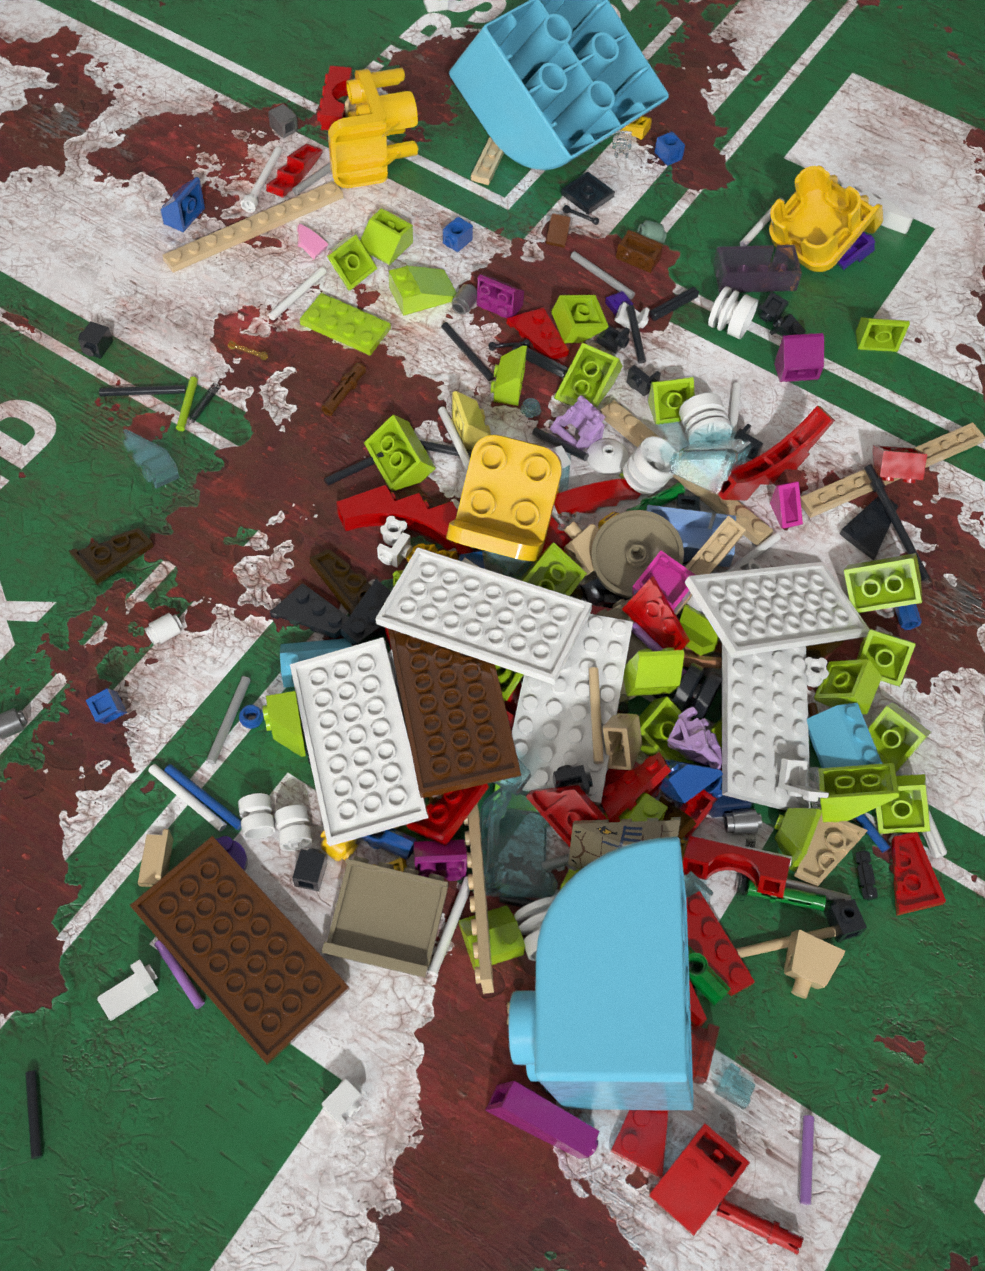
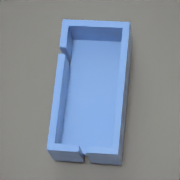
[646,505,736,567]

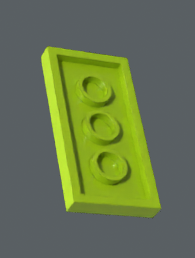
[300,293,391,356]

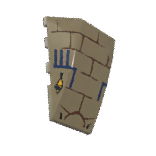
[568,817,681,870]

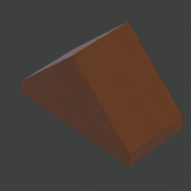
[546,213,573,248]

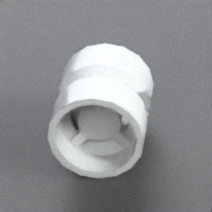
[238,793,275,839]
[274,805,313,851]

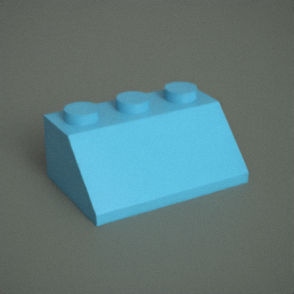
[280,638,352,688]
[807,703,882,768]

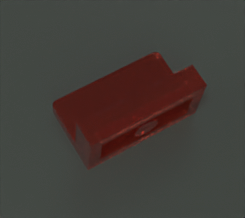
[691,1023,720,1085]

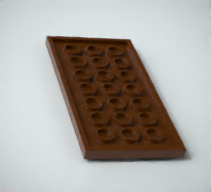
[388,628,521,798]
[130,836,350,1065]

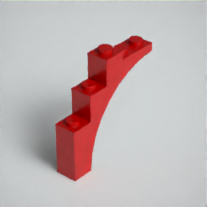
[709,406,835,501]
[336,485,473,554]

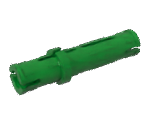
[627,482,685,511]
[746,879,826,911]

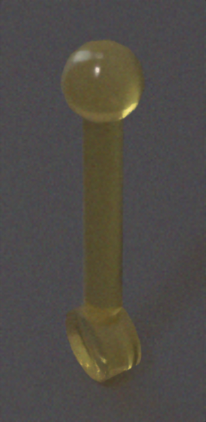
[227,341,268,360]

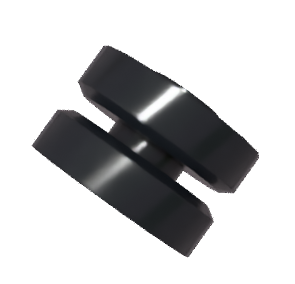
[672,662,722,720]

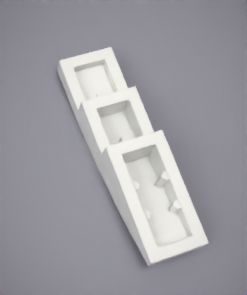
[841,182,913,234]

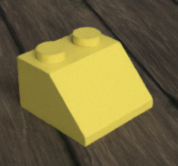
[452,391,491,450]

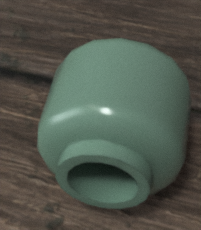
[637,220,667,243]

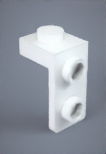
[778,758,829,802]
[97,960,158,1020]

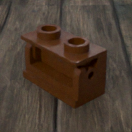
[616,230,664,273]

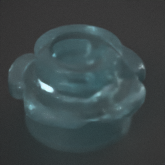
[520,398,541,418]

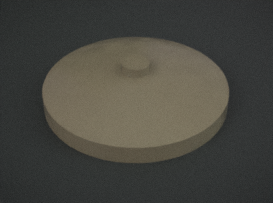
[591,510,684,599]

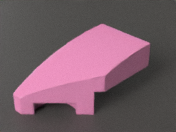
[297,224,329,259]

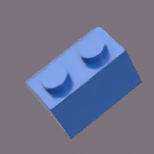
[161,177,205,232]
[661,760,723,804]

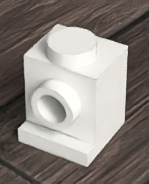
[322,1079,366,1129]

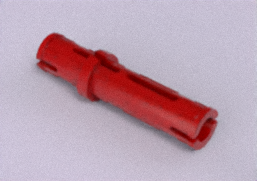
[716,1198,804,1255]

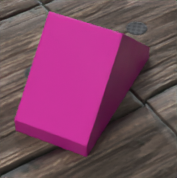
[770,481,803,529]

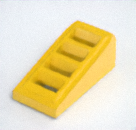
[620,116,652,140]

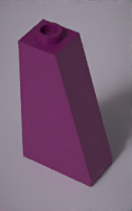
[485,1081,600,1159]

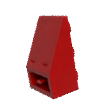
[648,1123,750,1236]

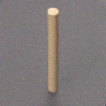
[589,667,604,764]
[735,926,836,958]

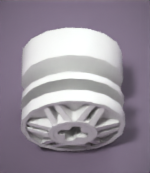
[708,286,758,339]
[679,393,732,450]
[623,436,681,495]
[514,896,555,961]

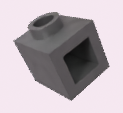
[268,104,298,138]

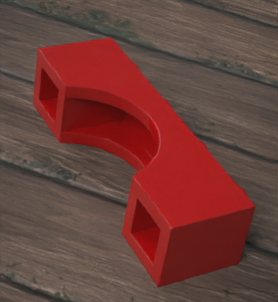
[317,66,352,131]
[683,836,791,898]

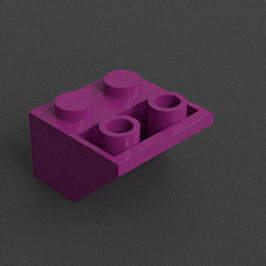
[477,274,524,318]
[774,333,824,382]
[414,839,467,881]

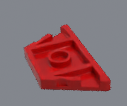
[525,785,611,847]

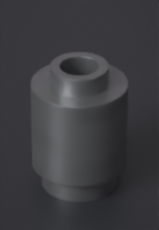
[452,284,477,315]
[0,708,27,740]
[724,808,762,835]

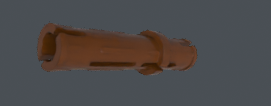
[321,363,366,416]

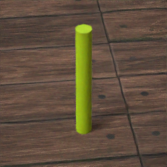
[176,376,198,431]

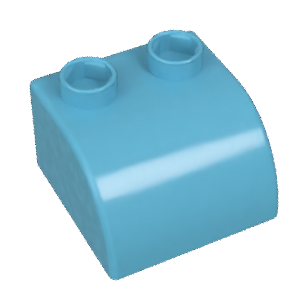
[449,0,669,170]
[509,836,694,1110]

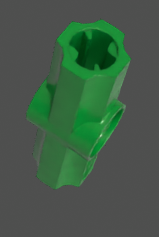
[688,945,731,1006]

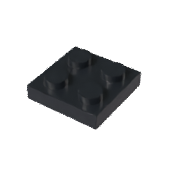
[561,171,615,215]

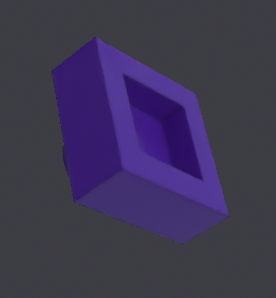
[605,291,633,316]

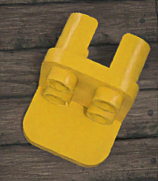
[328,68,418,188]
[769,165,883,272]
[446,435,562,561]

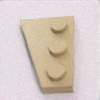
[794,814,868,887]

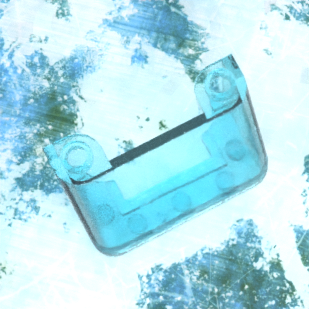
[669,439,752,494]
[480,786,557,898]

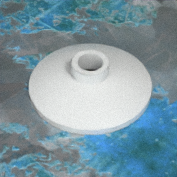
[587,439,629,475]

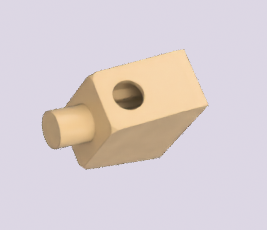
[564,521,599,576]
[603,713,642,770]
[784,929,845,999]

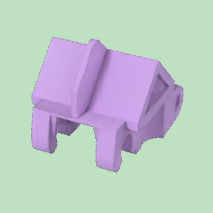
[550,396,606,451]
[667,707,722,769]

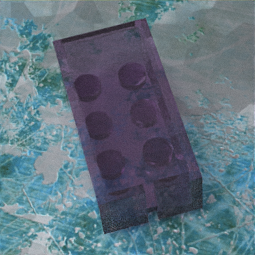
[713,245,802,293]

